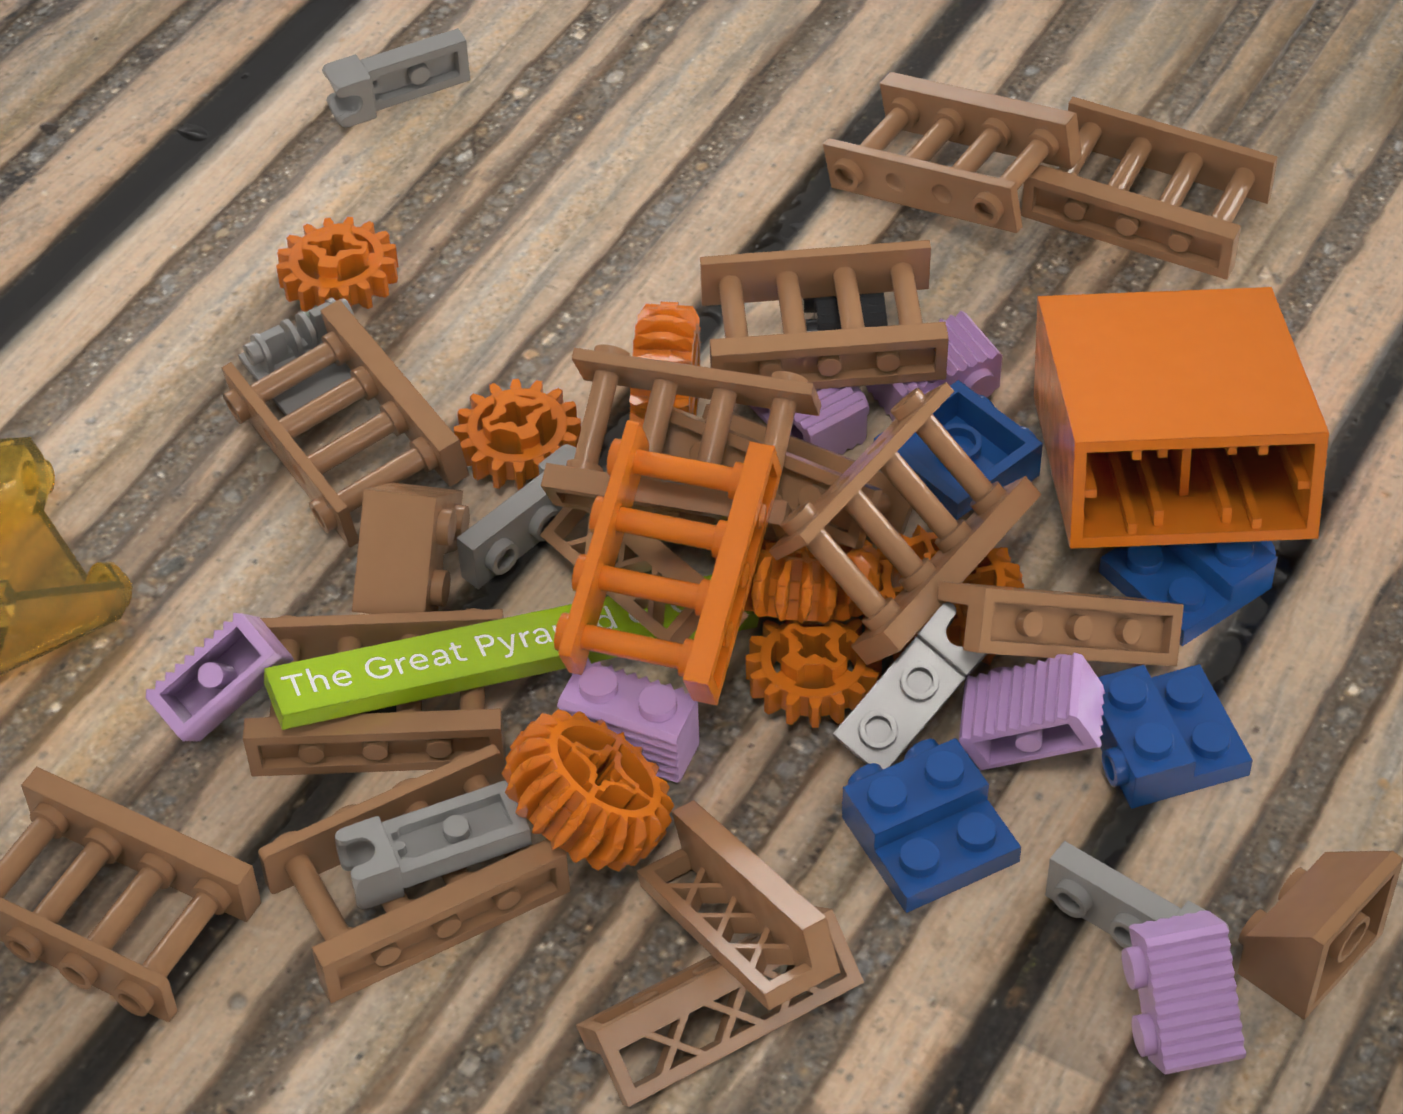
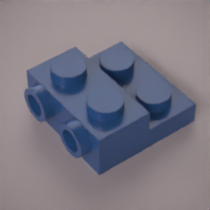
[874,380,1043,520]
[1099,541,1278,646]
[1098,664,1253,809]
[842,738,1021,913]

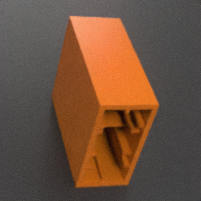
[1034,287,1329,549]

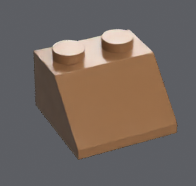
[1238,851,1403,1020]

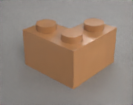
[352,482,470,614]

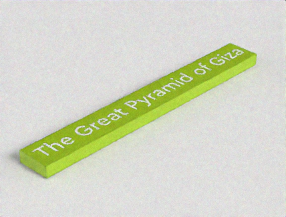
[264,575,759,730]

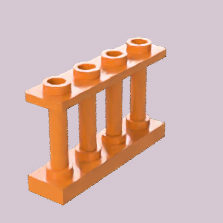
[554,420,782,706]

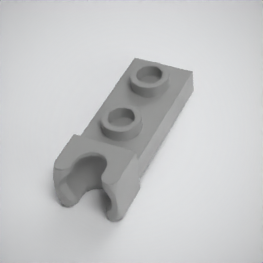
[322,28,470,128]
[457,444,589,589]
[832,602,987,769]
[334,780,532,909]
[1045,841,1229,948]

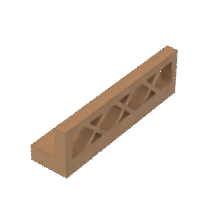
[540,507,749,644]
[937,581,1184,667]
[637,800,840,1010]
[576,906,864,1107]

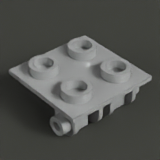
[238,297,354,416]

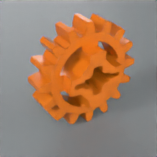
[276,217,399,312]
[454,379,581,491]
[746,618,882,728]

